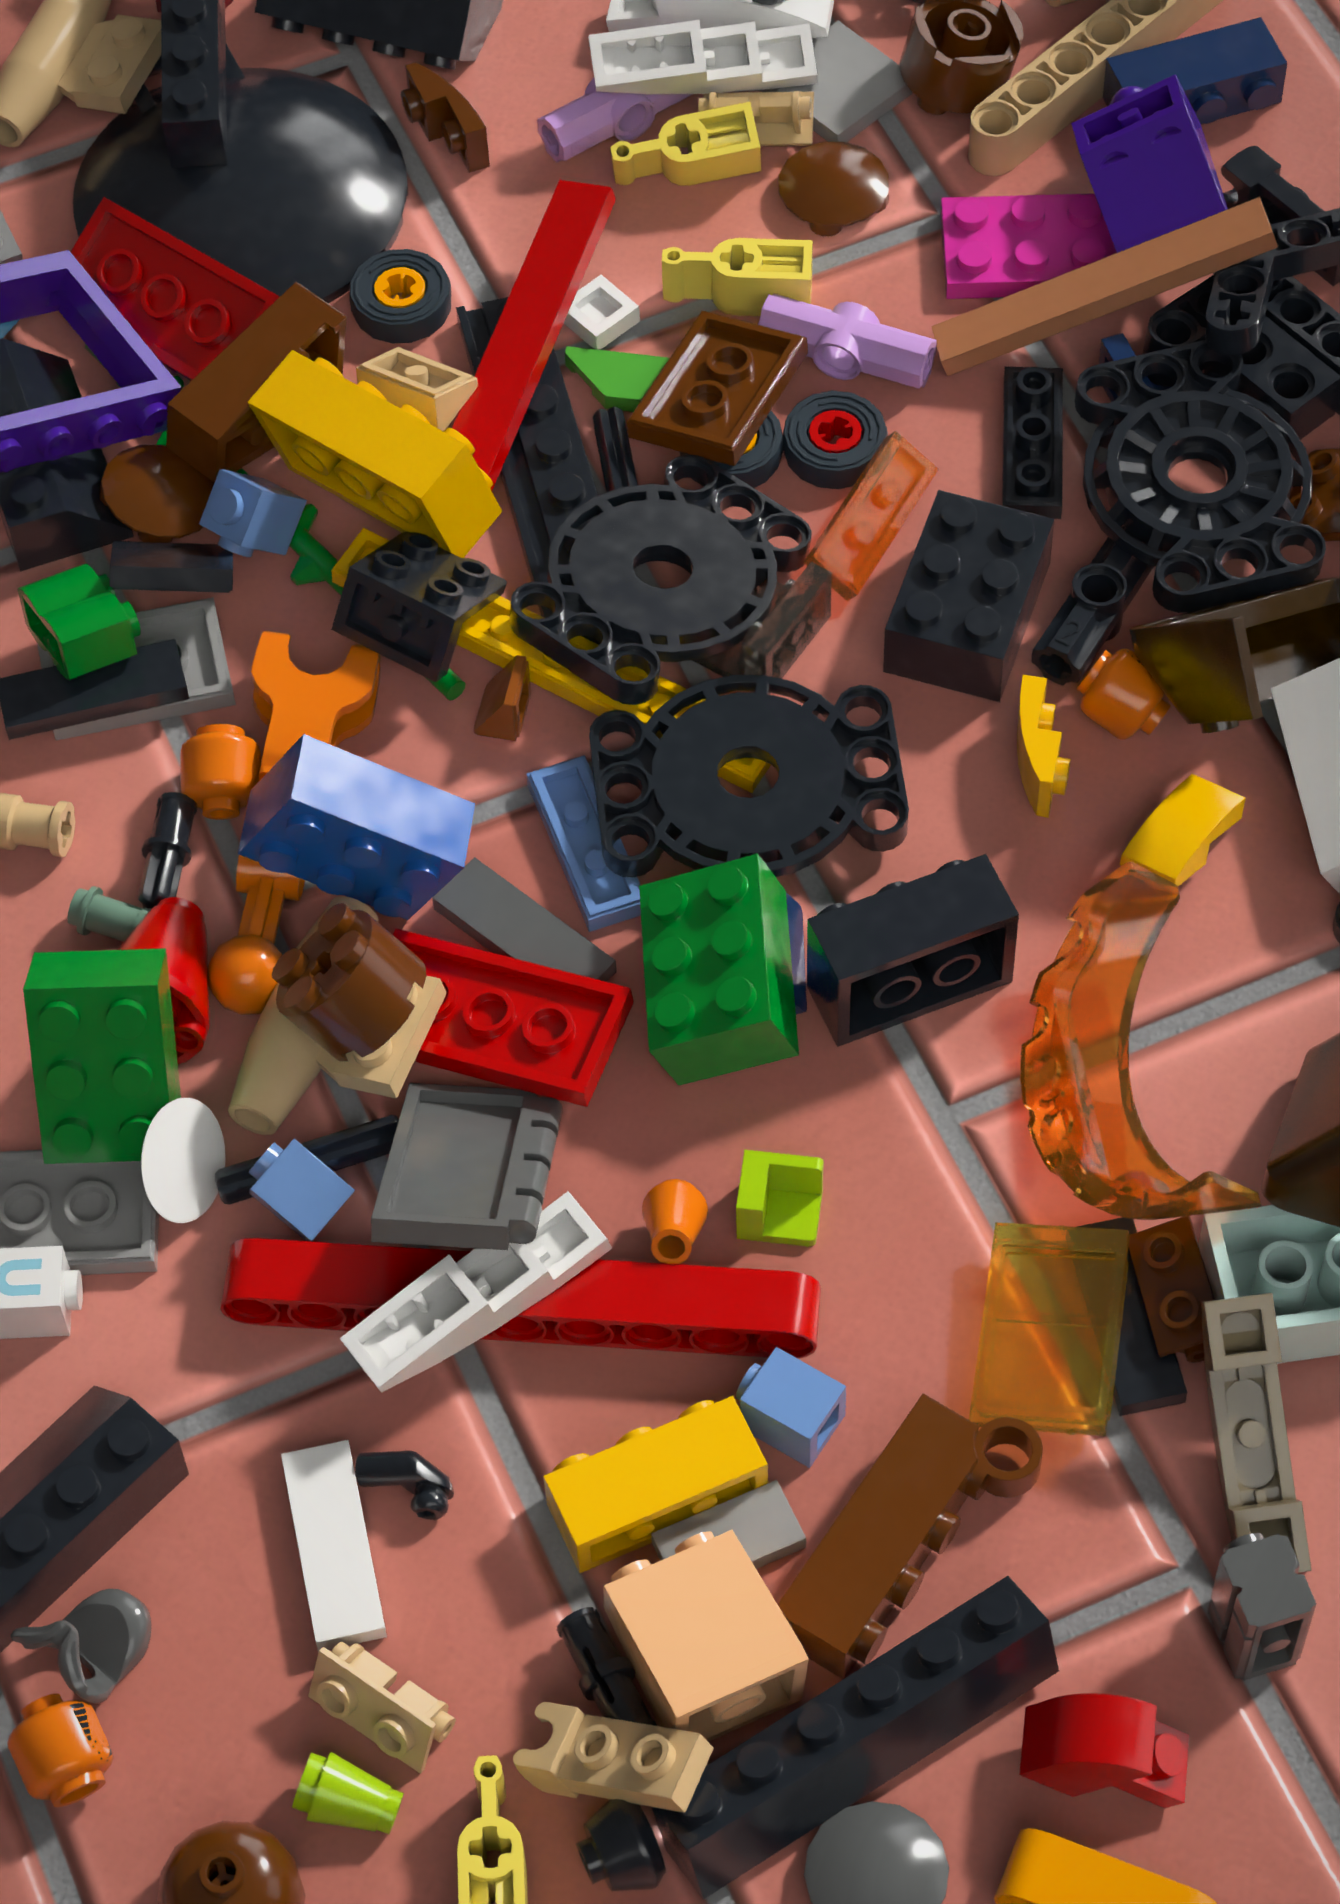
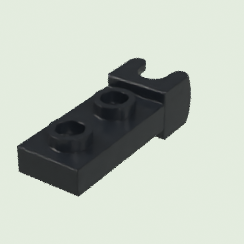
[1221,145,1340,287]

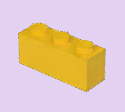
[543,1396,768,1573]

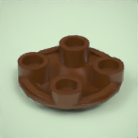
[779,142,889,236]
[99,445,214,543]

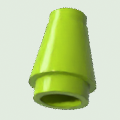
[292,1752,404,1835]

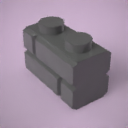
[1207,1533,1317,1681]

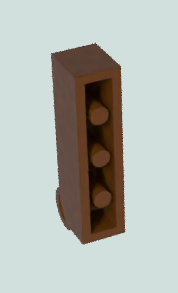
[777,1394,1043,1679]

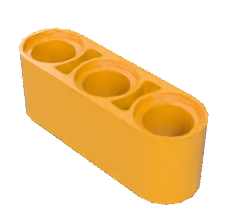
[994,1828,1217,1904]

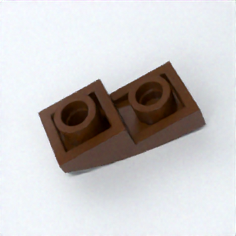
[401,62,490,173]

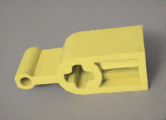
[610,102,761,186]
[662,238,813,316]
[457,1755,528,1904]

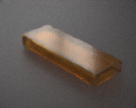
[803,431,939,601]

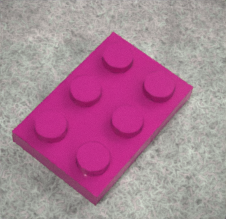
[941,193,1117,299]

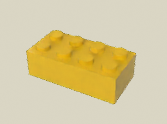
[247,350,502,558]

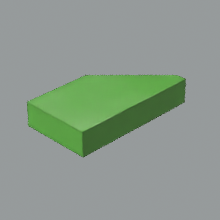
[565,346,670,412]

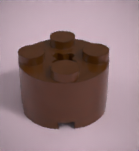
[900,0,1024,115]
[272,903,426,1061]

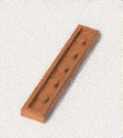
[931,197,1278,376]

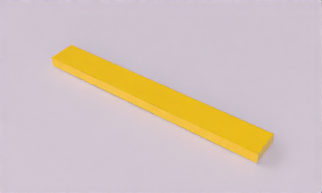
[331,528,771,793]

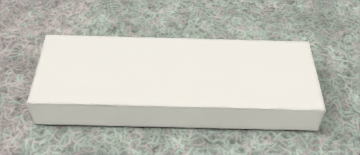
[281,1440,387,1652]

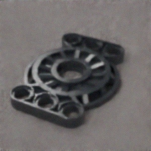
[1074,340,1326,613]
[509,454,812,705]
[589,675,909,877]

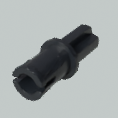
[137,792,198,909]

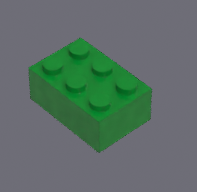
[639,854,799,1086]
[23,948,181,1164]

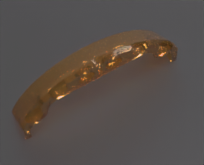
[1020,862,1262,1220]

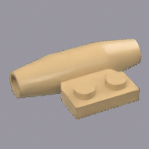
[0,0,162,147]
[228,896,447,1135]

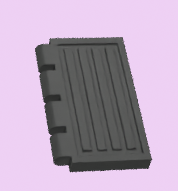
[371,1083,563,1250]

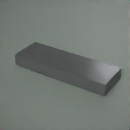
[432,857,617,982]

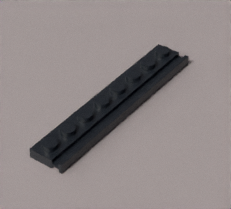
[456,297,600,645]

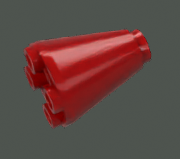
[117,897,210,1064]

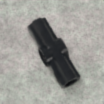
[1032,526,1154,686]

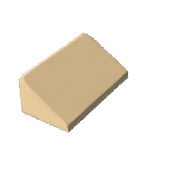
[356,347,478,431]

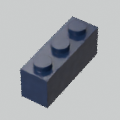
[1102,17,1287,124]

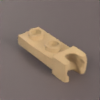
[513,1702,714,1813]

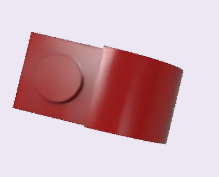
[1019,1693,1189,1808]

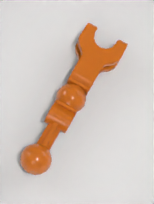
[208,631,380,1015]

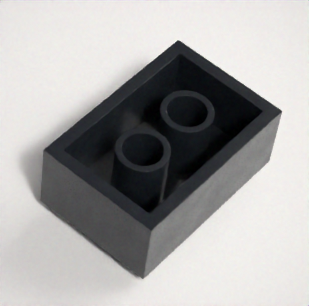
[883,490,1054,702]
[807,854,1019,1047]

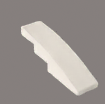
[588,20,817,94]
[340,1191,612,1393]

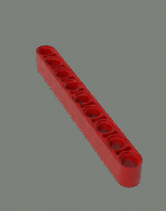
[220,1238,821,1359]

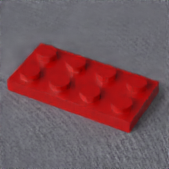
[70,197,280,381]
[393,928,634,1107]

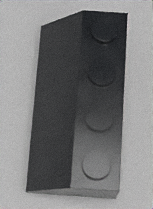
[255,0,503,70]
[0,338,134,571]
[0,1385,189,1653]

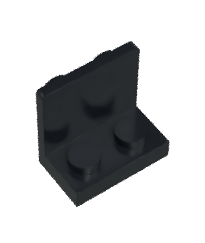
[331,532,507,682]

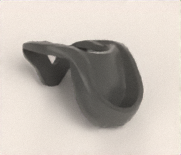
[10,1589,152,1704]

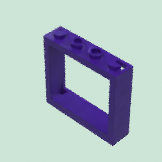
[0,250,182,472]

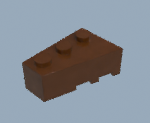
[166,282,347,483]

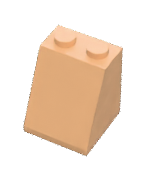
[604,1530,809,1742]

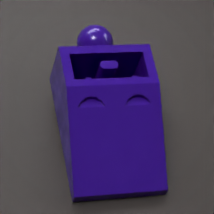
[1071,74,1228,253]

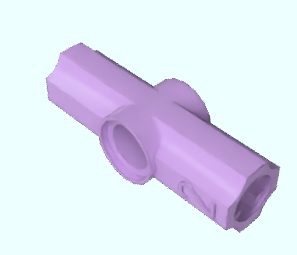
[537,78,693,162]
[758,294,937,389]

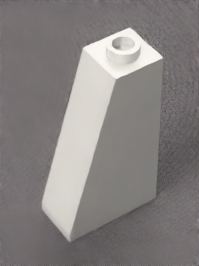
[1271,658,1340,894]

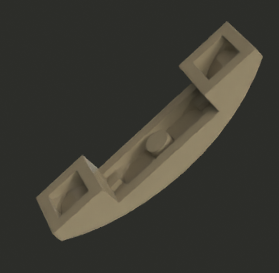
[1202,1293,1312,1573]

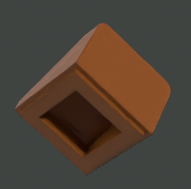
[474,655,531,741]

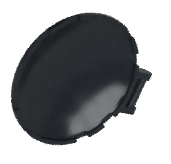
[73,44,408,303]

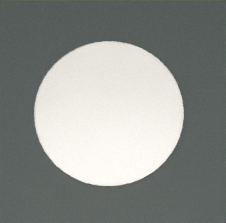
[141,1098,225,1223]

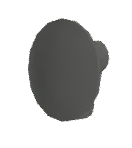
[804,1801,949,1904]

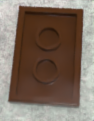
[627,311,808,466]

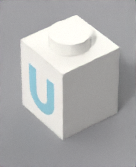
[0,1246,83,1339]

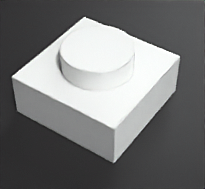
[564,275,640,350]

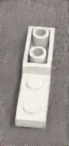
[606,0,834,39]

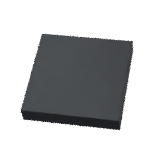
[109,541,233,593]

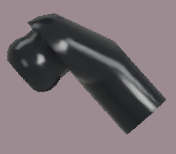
[355,1450,454,1520]

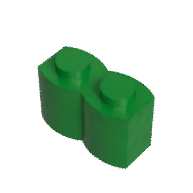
[17,564,141,680]

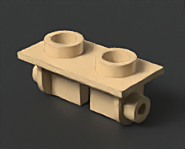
[698,91,814,146]
[308,1642,456,1773]

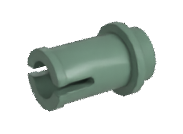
[67,886,151,942]

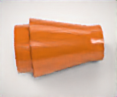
[642,1179,708,1264]

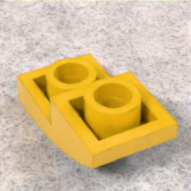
[1017,675,1071,818]
[1120,774,1246,890]

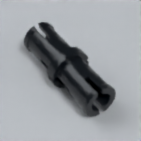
[557,1607,658,1726]

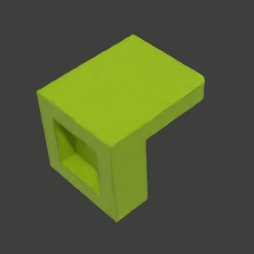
[736,1150,824,1247]

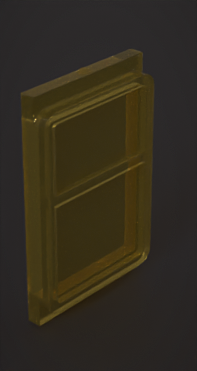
[969,1222,1130,1436]

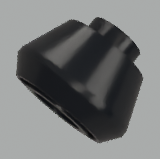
[576,1799,666,1891]

